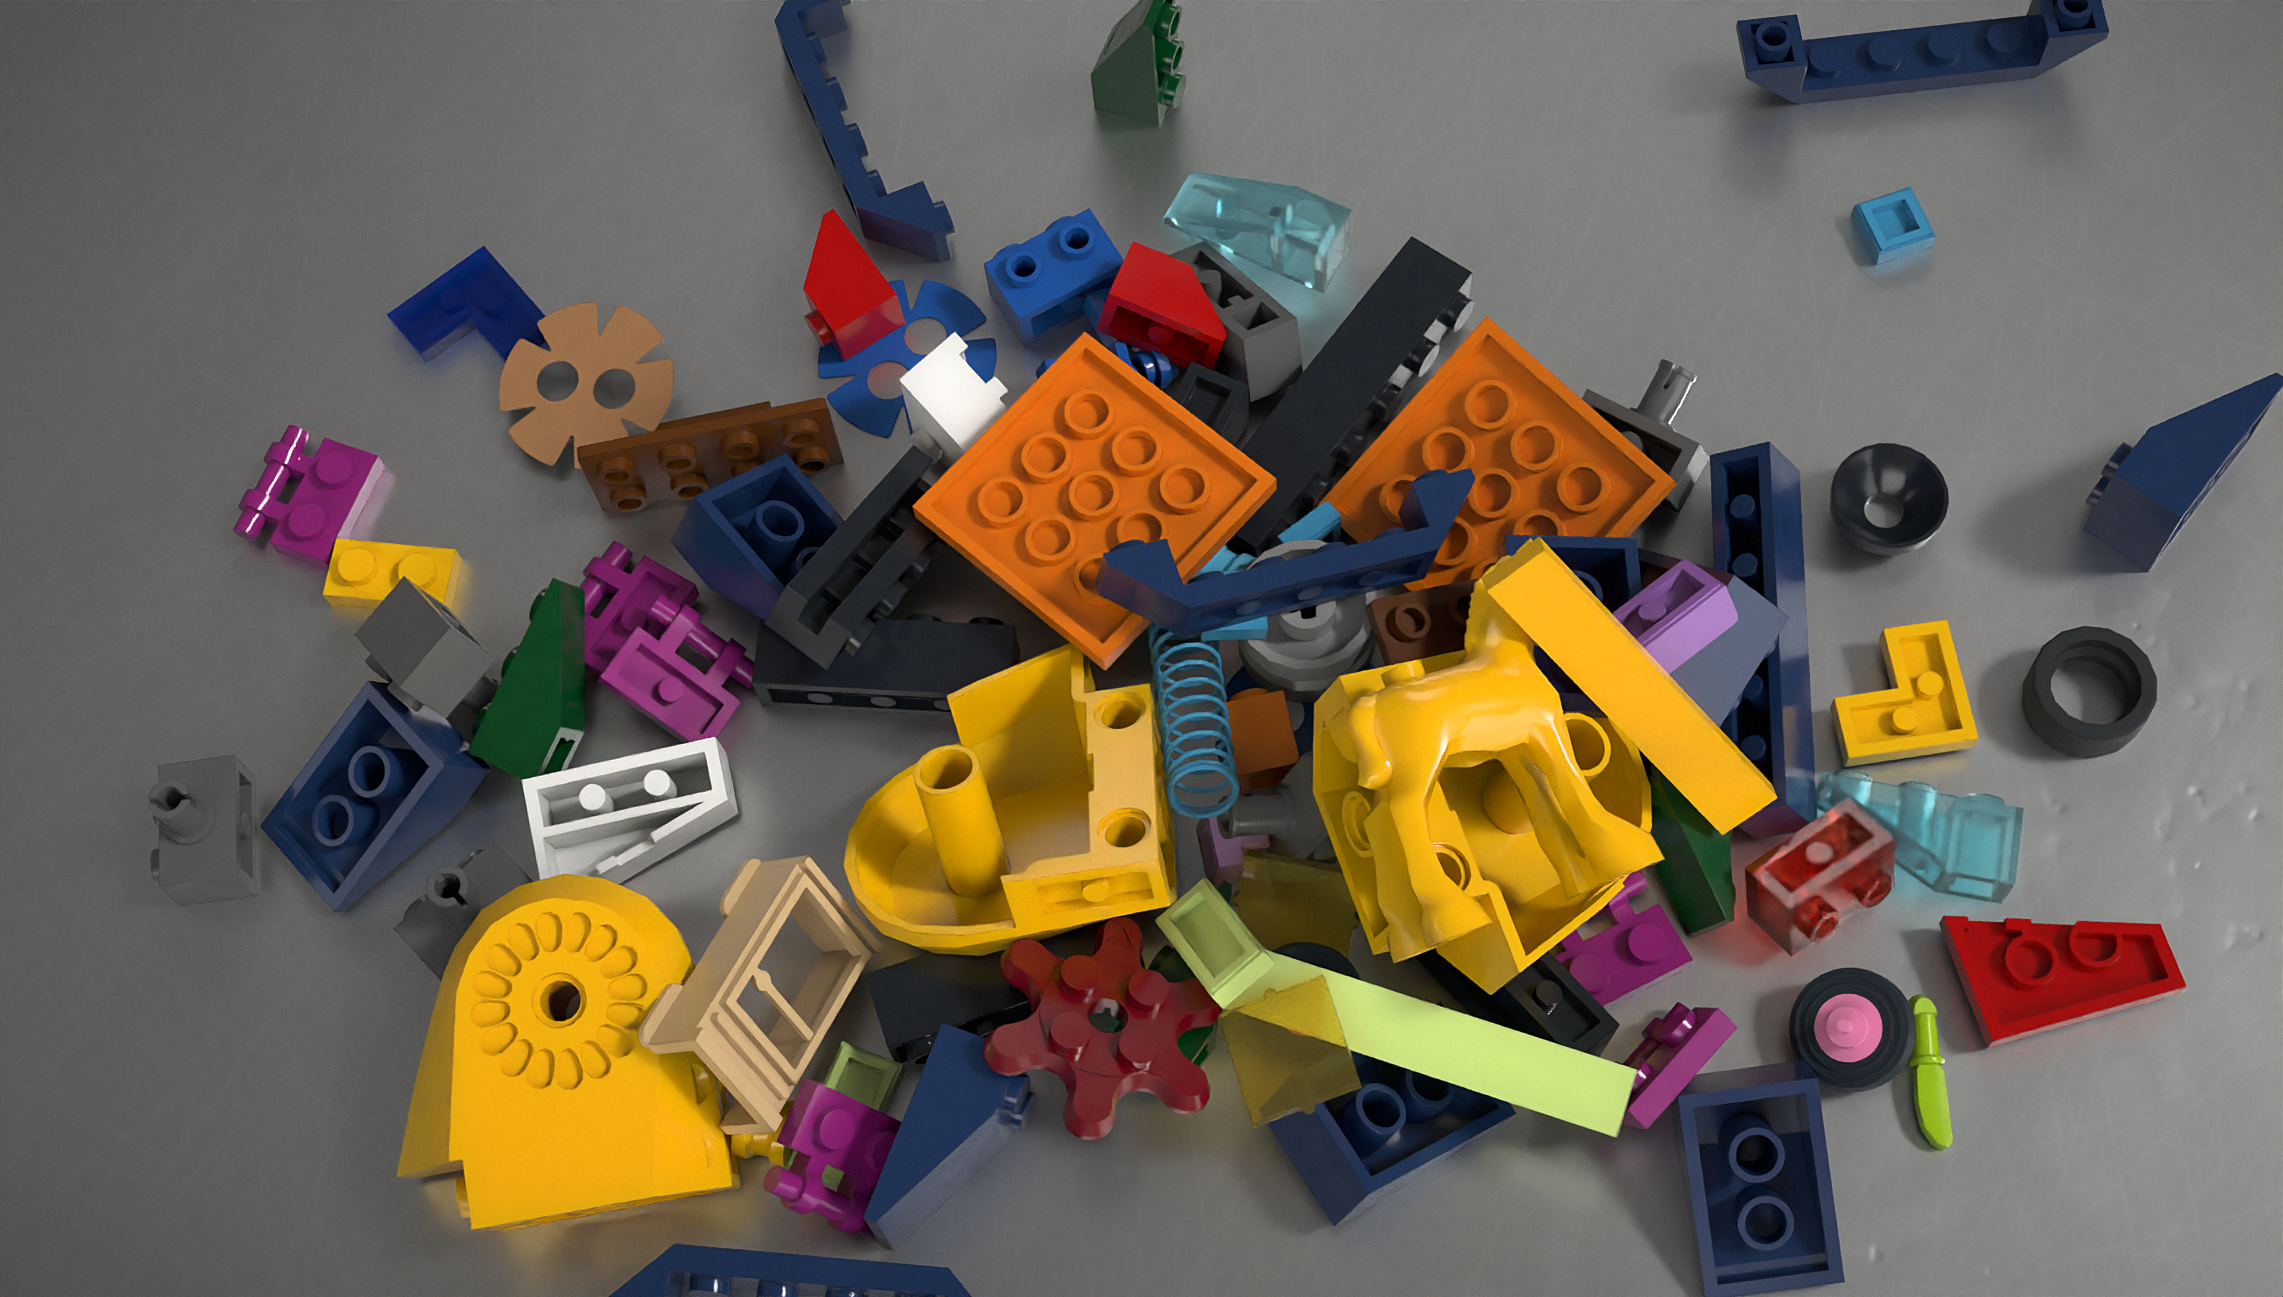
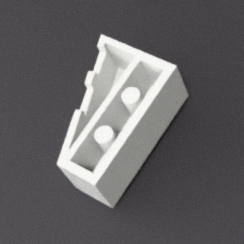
[899,332,1010,469]
[522,737,739,884]

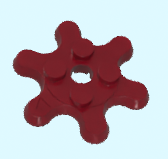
[982,917,1223,1140]

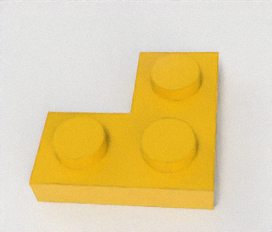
[322,538,462,610]
[1830,619,1979,767]

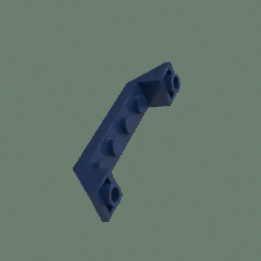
[774,0,955,263]
[1736,0,2109,105]
[1095,468,1475,637]
[609,1244,972,1297]

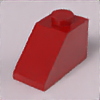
[803,208,906,361]
[1096,241,1228,370]

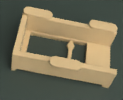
[638,855,882,1135]

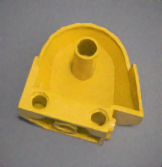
[843,643,1179,956]
[1313,650,1652,995]
[397,874,742,1232]

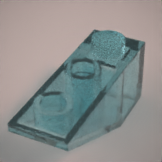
[1816,769,2024,904]

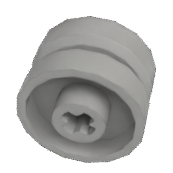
[1238,540,1376,703]

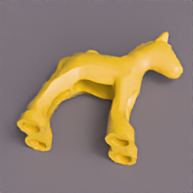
[1346,538,1665,963]

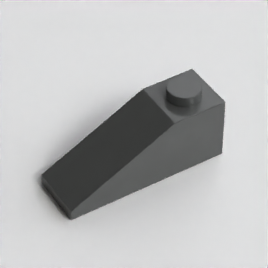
[1169,241,1303,402]

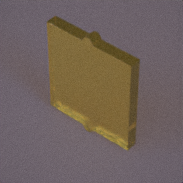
[1232,849,1361,959]
[1218,974,1362,1128]

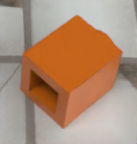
[1220,688,1300,796]

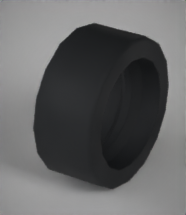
[2022,626,2157,758]

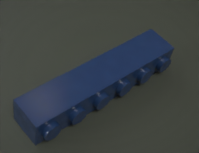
[1710,441,1818,839]

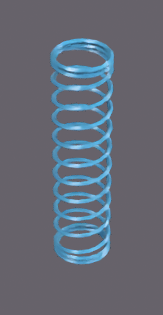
[1147,622,1240,819]

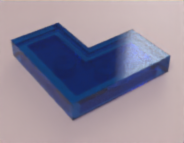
[387,246,546,364]

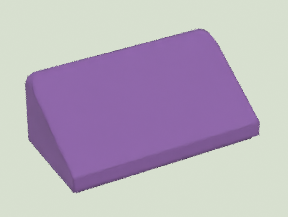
[1612,558,1738,674]

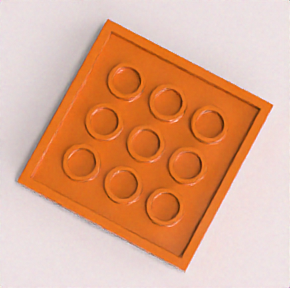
[1318,316,1677,592]
[912,332,1277,671]

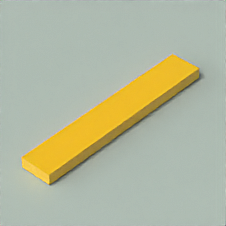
[1482,537,1778,836]

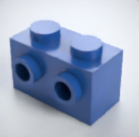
[984,208,1124,348]

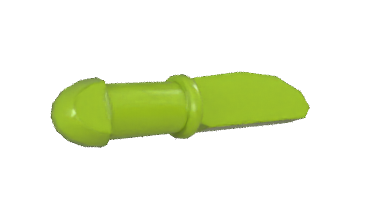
[1908,994,1953,1151]

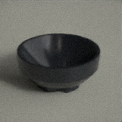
[1830,443,1949,555]

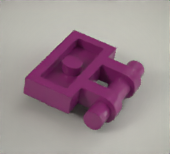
[233,425,385,570]
[579,541,700,677]
[597,594,754,743]
[1554,870,1693,1010]
[1615,1002,1738,1129]
[763,1078,902,1238]

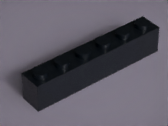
[1227,236,1475,558]

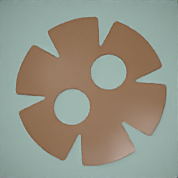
[499,302,674,470]

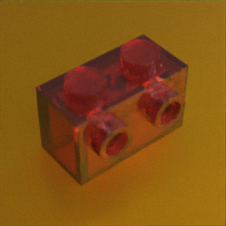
[1745,798,1895,957]

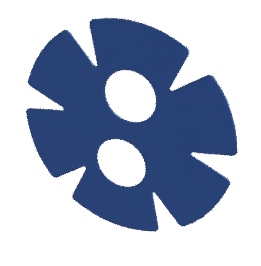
[818,280,997,438]

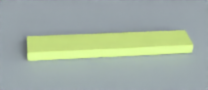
[1220,949,1638,1137]

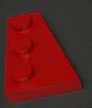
[1939,915,2187,1048]

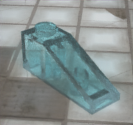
[1164,172,1352,294]

